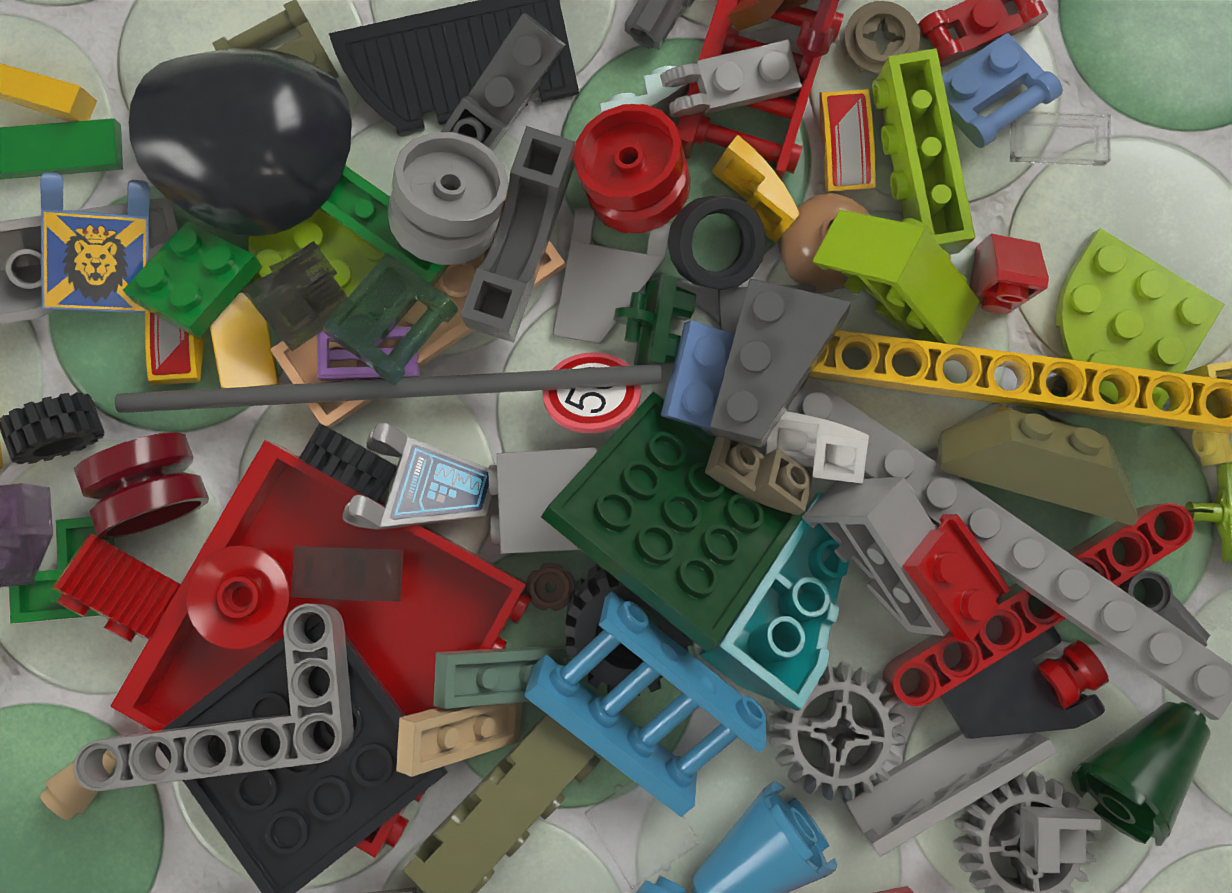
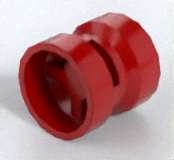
[1036,640,1109,709]

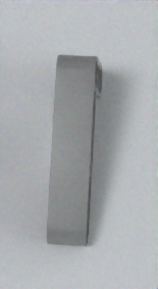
[73,604,354,791]

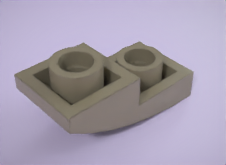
[705,436,813,515]

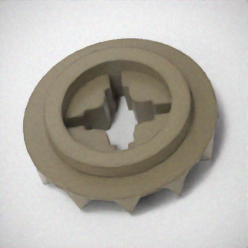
[843,1,920,76]

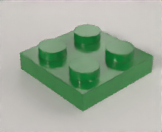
[123,220,262,339]

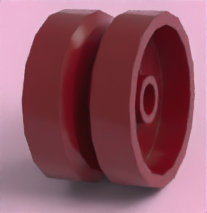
[74,432,209,539]

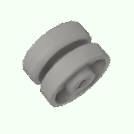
[388,132,509,265]

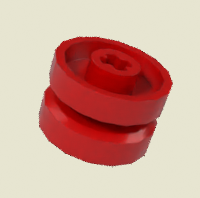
[573,104,691,233]

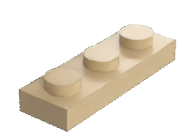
[396,702,523,777]

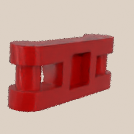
[917,0,1049,67]

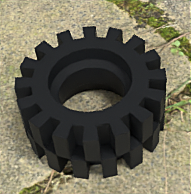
[0,392,105,464]
[299,423,397,502]

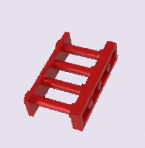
[677,0,844,181]

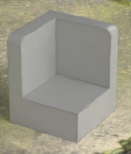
[1020,806,1101,873]

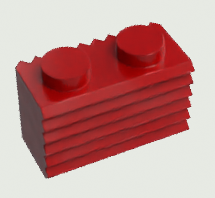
[52,534,181,642]

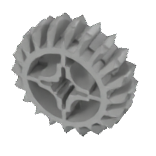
[768,662,906,801]
[953,771,1097,893]

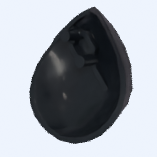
[128,48,352,236]

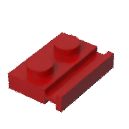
[903,514,1010,642]

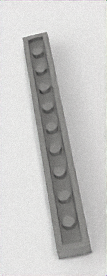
[786,377,1232,720]

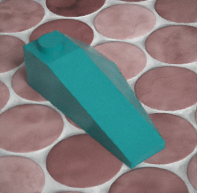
[699,491,850,711]

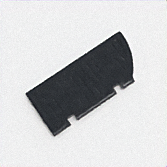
[329,0,579,135]

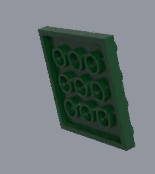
[541,391,805,653]

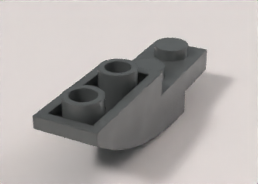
[441,13,566,150]

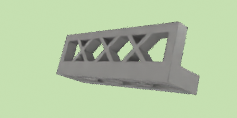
[842,730,1058,857]

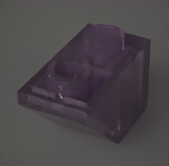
[0,483,53,588]

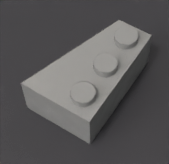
[802,477,949,636]

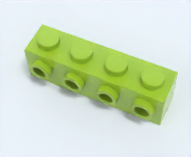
[872,48,976,255]

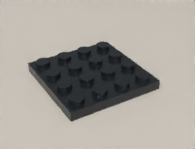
[158,613,448,893]

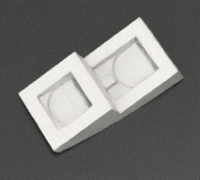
[766,411,869,484]

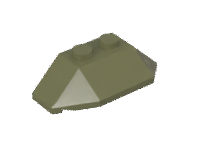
[938,403,1139,526]

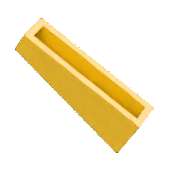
[0,63,97,122]

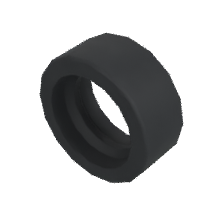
[668,195,766,290]

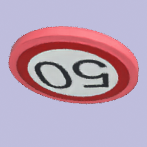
[542,352,641,433]

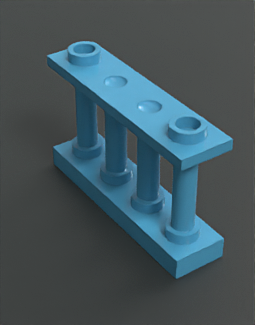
[524,591,766,817]

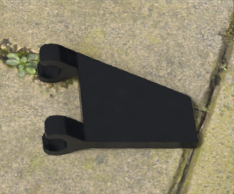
[940,626,1105,739]

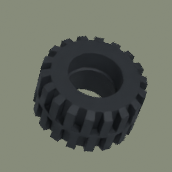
[564,564,693,696]

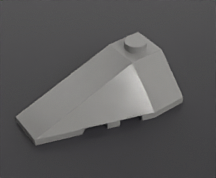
[0,197,178,325]

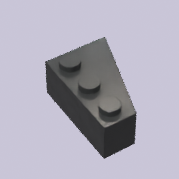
[710,278,852,448]

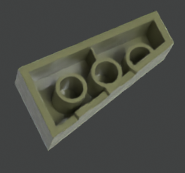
[402,714,600,893]

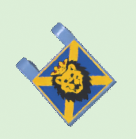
[40,172,150,313]

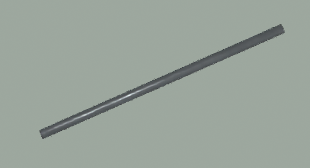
[115,364,662,413]

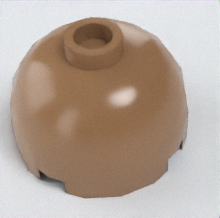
[778,193,869,293]

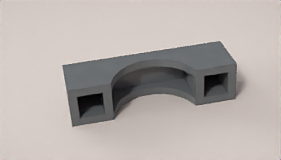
[460,126,575,343]

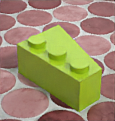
[812,209,980,345]

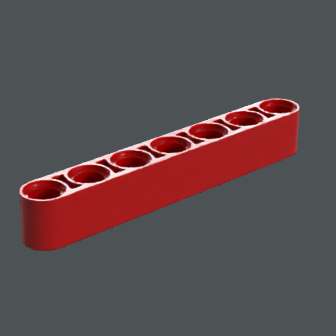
[883,503,1194,706]

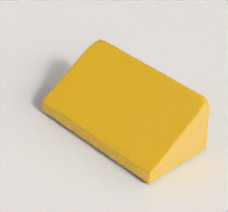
[210,291,280,388]

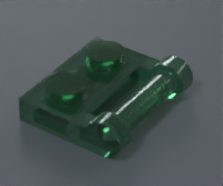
[323,253,458,385]

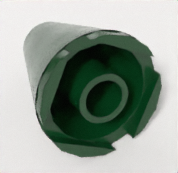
[1071,702,1211,846]

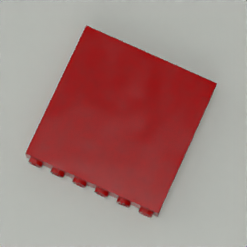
[110,440,532,858]

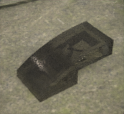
[291,546,403,602]

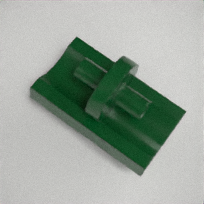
[613,274,697,366]

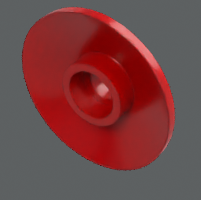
[186,545,291,649]

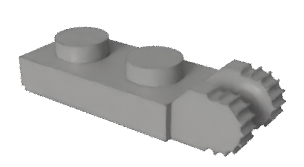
[660,40,802,117]

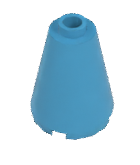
[691,781,837,893]

